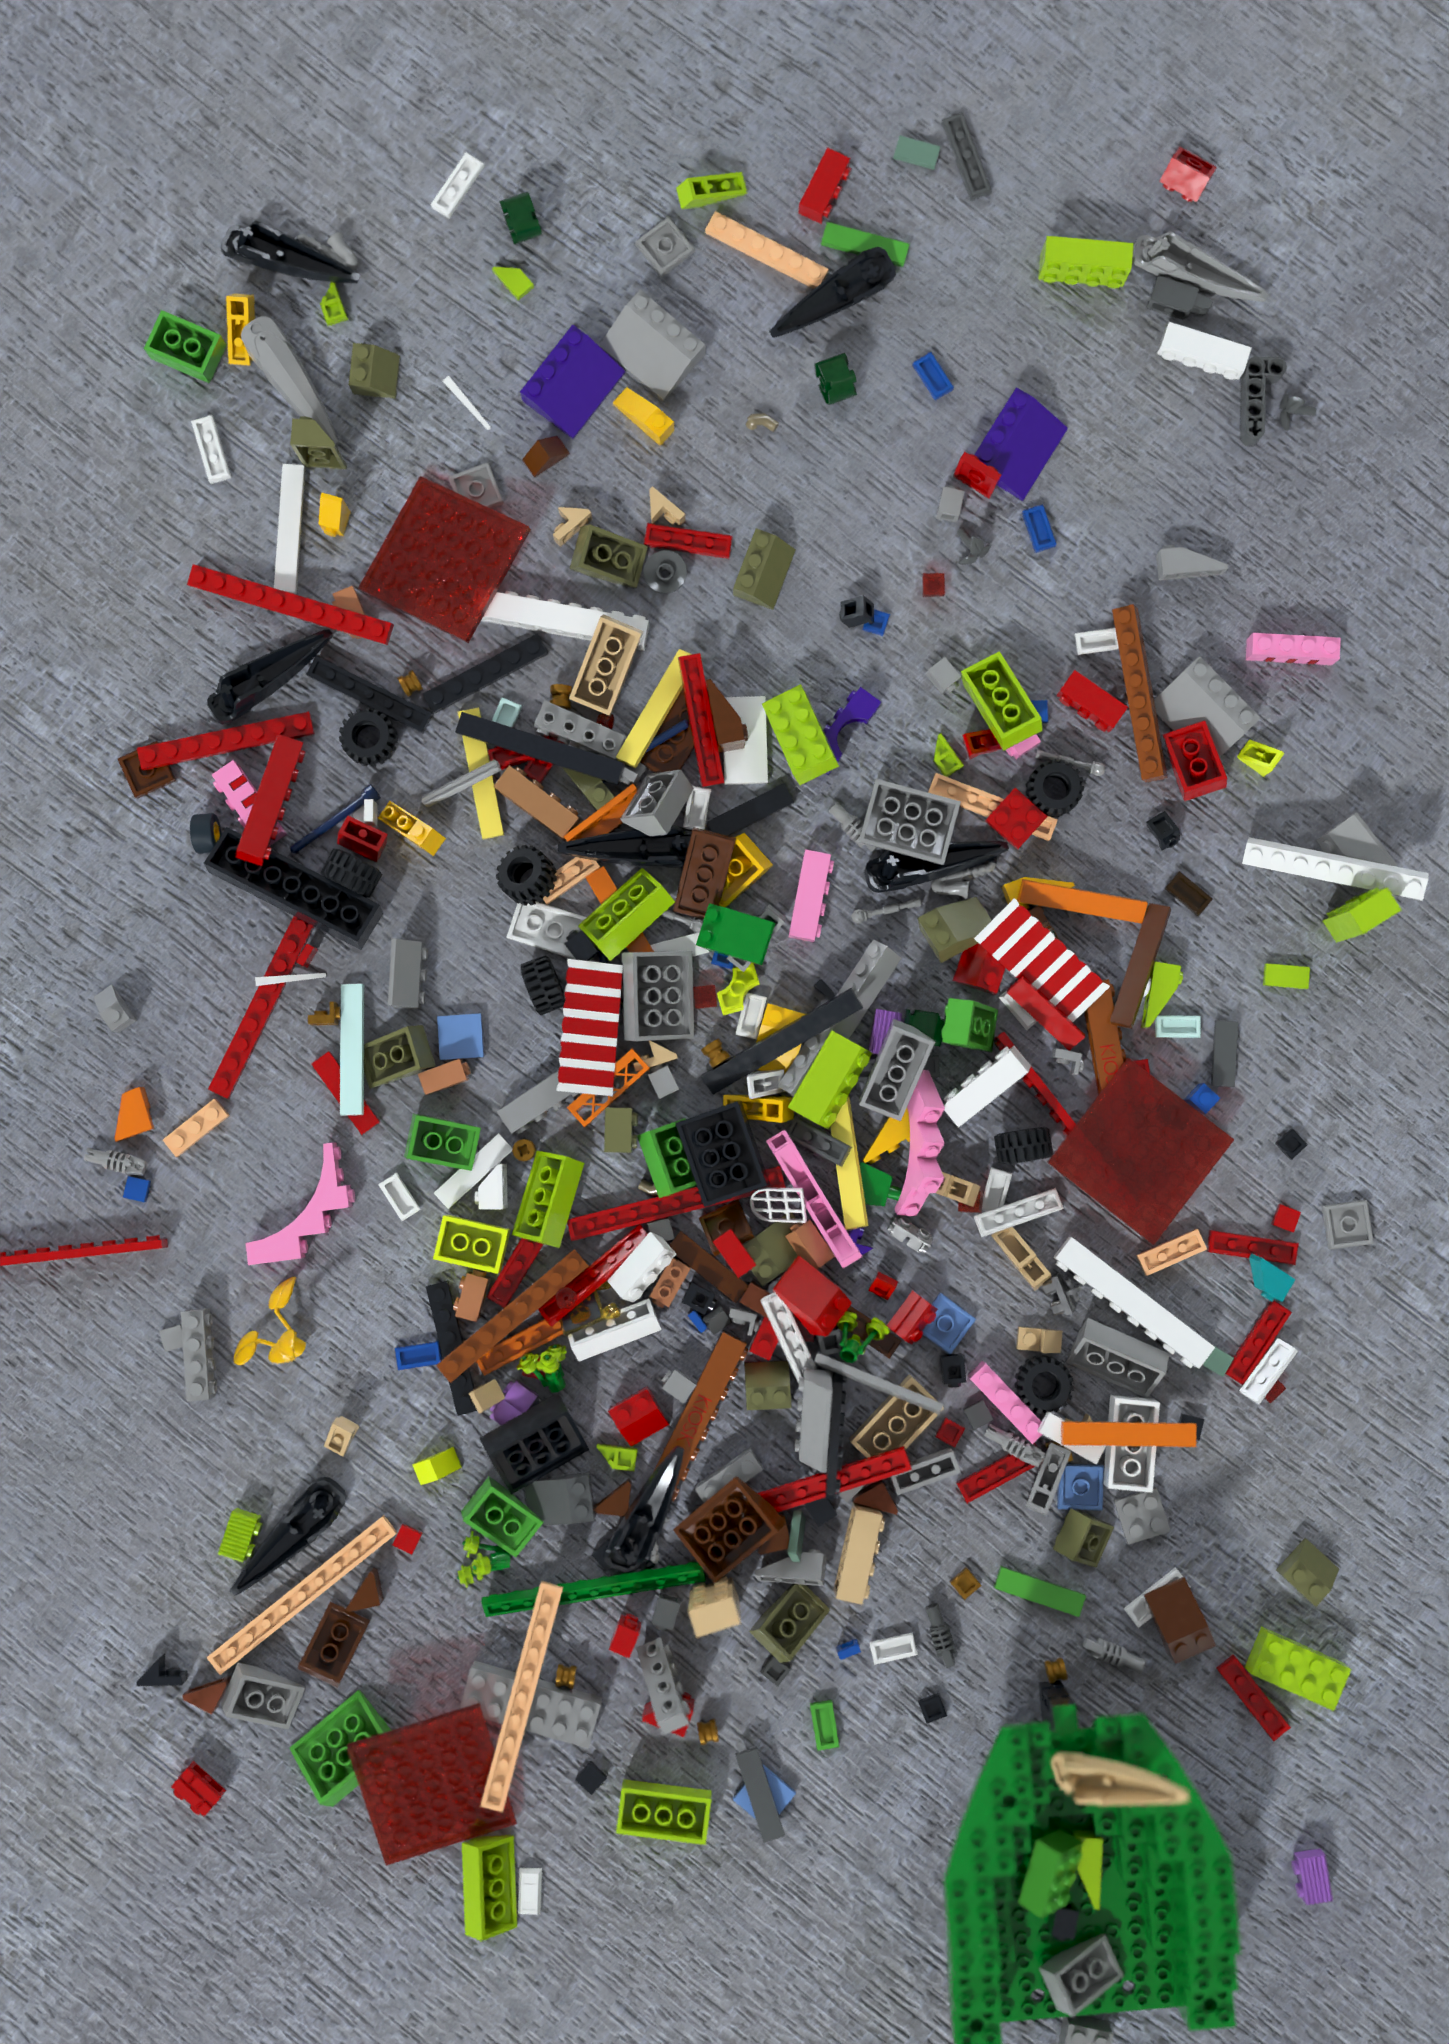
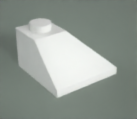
[475,1164,508,1209]

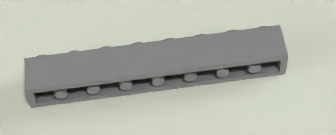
[778,939,901,1097]

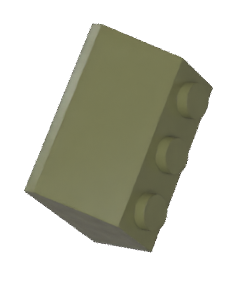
[290,416,347,470]
[733,528,796,610]

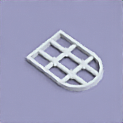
[750,1187,807,1223]

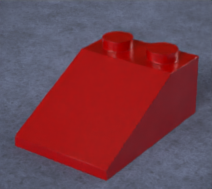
[1163,720,1227,801]
[772,1256,852,1337]

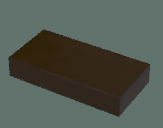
[1164,871,1213,916]

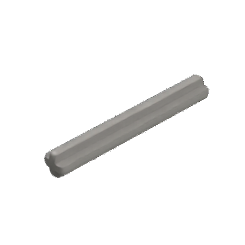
[421,760,501,807]

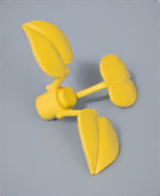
[233,1276,306,1365]

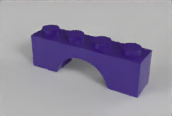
[823,687,881,775]

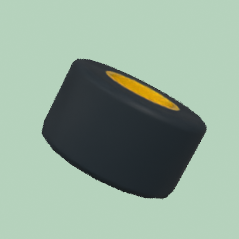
[190,813,222,854]

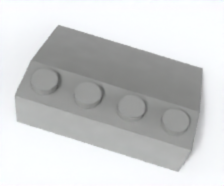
[599,289,706,402]
[1154,656,1261,757]
[859,779,961,865]
[622,951,694,1041]

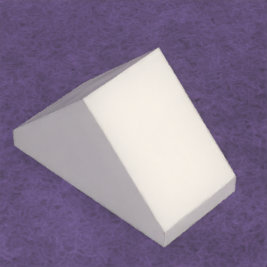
[747,1069,785,1099]

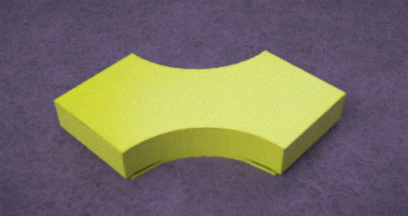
[717,963,760,1015]

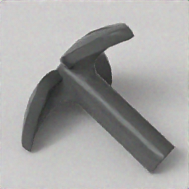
[1279,393,1317,431]
[957,527,991,565]

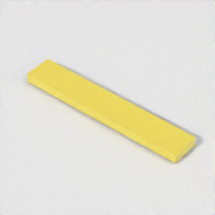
[616,649,691,769]
[458,708,504,840]
[830,1096,868,1230]

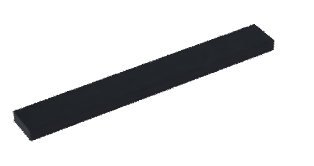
[455,712,626,785]
[701,988,863,1095]

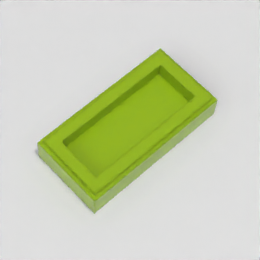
[1263,963,1310,989]

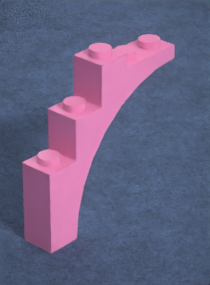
[895,1070,945,1216]
[766,1130,862,1268]
[246,1143,355,1265]

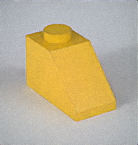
[319,493,351,537]

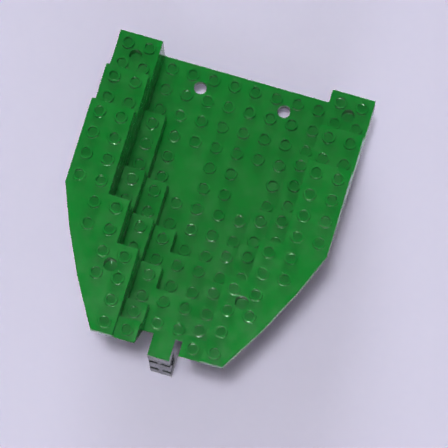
[944,1680,1241,2044]

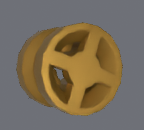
[397,670,423,697]
[512,1139,536,1161]
[1044,1657,1068,1684]
[555,1664,576,1689]
[697,1719,719,1745]

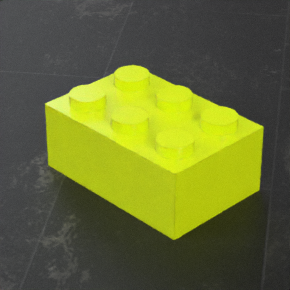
[433,1215,511,1274]

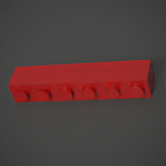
[236,734,306,866]

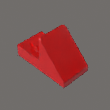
[962,729,1002,760]

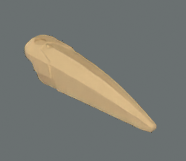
[1051,1751,1189,1805]

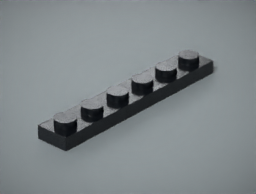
[423,633,548,714]
[306,656,433,734]
[426,1281,478,1416]
[825,1361,847,1500]

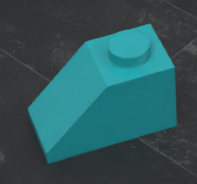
[1249,1254,1296,1302]

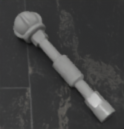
[1035,750,1106,776]
[851,898,921,924]
[661,910,704,933]

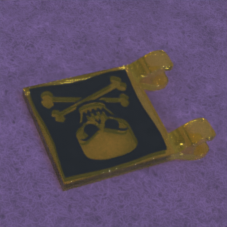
[560,1279,621,1336]

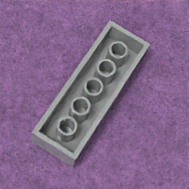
[459,1660,603,1749]

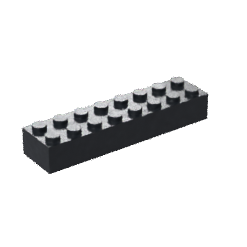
[204,827,383,950]

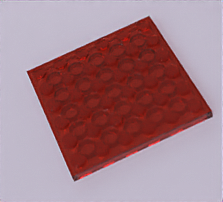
[358,476,531,643]
[1046,1058,1234,1245]
[347,1703,517,1866]

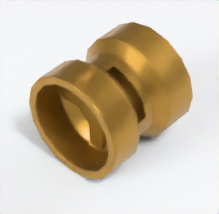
[549,684,572,710]
[701,1038,731,1068]

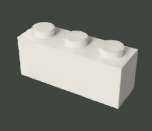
[608,1232,676,1303]

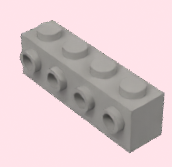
[533,700,625,760]
[181,1308,217,1402]
[636,1637,690,1735]

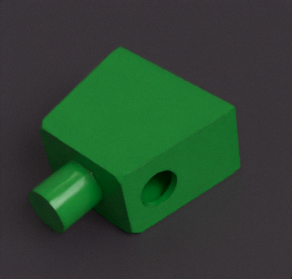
[859,1162,903,1206]

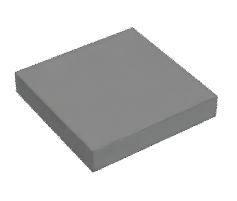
[635,216,695,278]
[448,462,504,518]
[1322,1200,1374,1250]

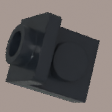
[1146,811,1180,850]

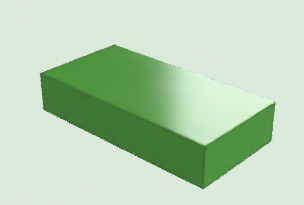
[810,1700,839,1751]

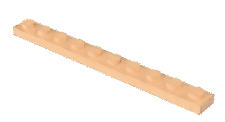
[207,1515,397,1675]
[481,1581,563,1812]

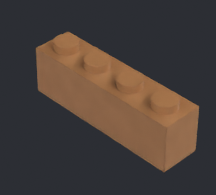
[494,765,580,841]

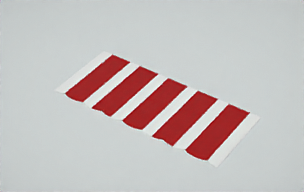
[974,898,1110,1022]
[556,959,623,1096]

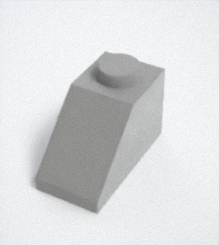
[94,985,137,1033]

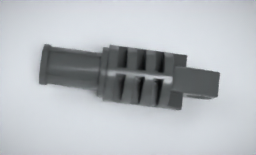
[925,1603,957,1668]

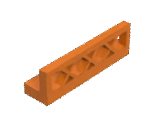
[563,784,637,842]
[567,1048,650,1127]

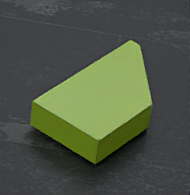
[492,267,534,301]
[320,282,348,326]
[933,733,964,777]
[596,1443,638,1472]

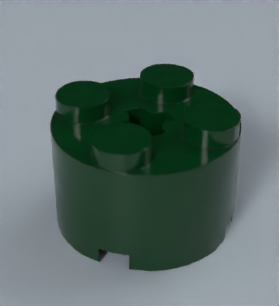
[499,192,542,245]
[814,353,857,405]
[904,1009,946,1046]

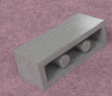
[891,1447,961,1495]
[695,1448,763,1503]

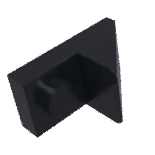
[136,1653,187,1686]

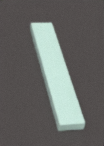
[340,984,364,1116]

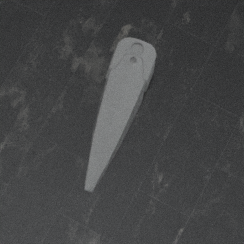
[1132,232,1268,302]
[241,316,340,446]

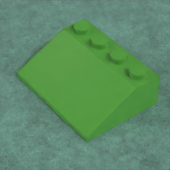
[289,1690,402,1807]

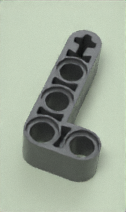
[1240,357,1287,447]

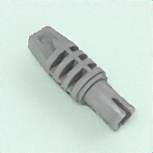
[828,802,878,852]
[84,1148,148,1175]
[984,1424,1045,1467]
[1082,1637,1145,1673]

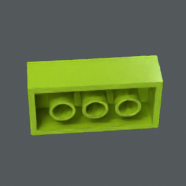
[1038,236,1134,288]
[961,651,1042,751]
[762,684,839,785]
[1323,887,1402,943]
[1244,1626,1352,1711]
[616,1779,712,1845]

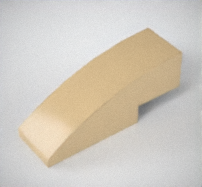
[936,1172,981,1207]
[991,1227,1052,1291]

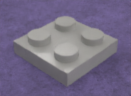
[1113,1487,1171,1545]

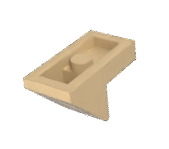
[649,486,686,527]
[553,507,592,547]
[633,1040,678,1072]
[1016,1326,1063,1353]
[469,1379,505,1413]
[324,1416,359,1457]

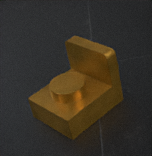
[308,1001,341,1026]

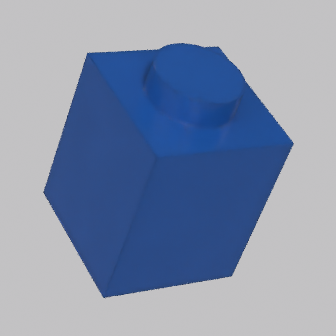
[1184,1083,1220,1115]

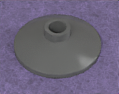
[644,550,687,594]

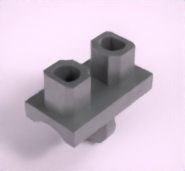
[1042,1272,1082,1316]

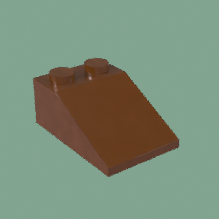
[706,679,748,753]
[1144,1577,1216,1664]
[297,1602,370,1688]

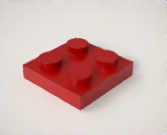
[953,452,1002,499]
[985,788,1048,850]

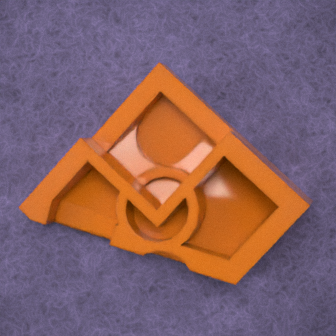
[115,1087,155,1142]

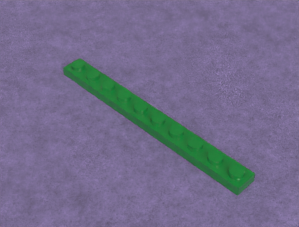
[482,1562,706,1617]

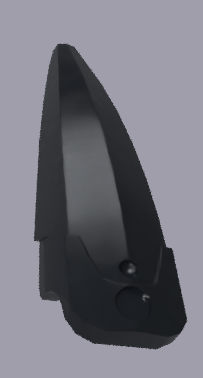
[221,221,361,283]
[769,247,896,338]
[207,629,333,725]
[558,825,692,868]
[864,841,1009,893]
[603,1445,684,1573]
[230,1477,347,1596]

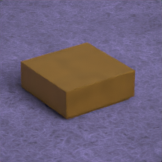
[950,1567,982,1600]

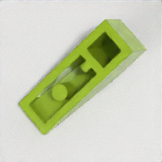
[676,172,747,209]
[1141,962,1183,1028]
[1071,1829,1103,1909]

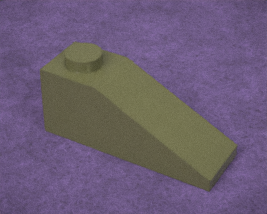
[562,767,614,811]

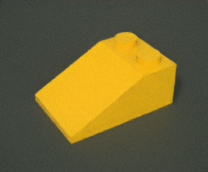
[719,833,773,908]
[756,1003,805,1075]

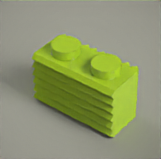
[218,1508,263,1562]

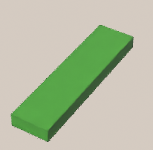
[821,222,909,267]
[994,1566,1086,1617]

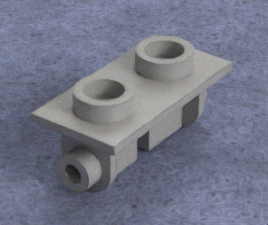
[887,1214,933,1253]

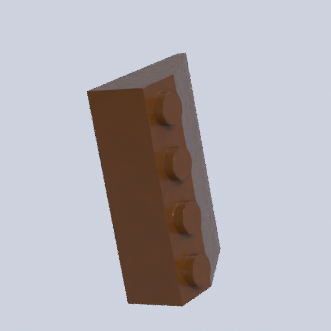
[673,1476,787,1584]

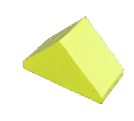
[1237,739,1284,777]
[412,1447,462,1485]

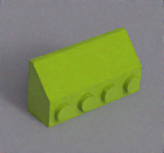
[578,868,675,961]
[788,1030,872,1129]
[512,1150,584,1248]
[462,1835,517,1941]

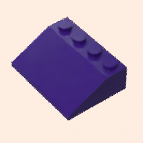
[520,325,625,439]
[974,387,1068,501]

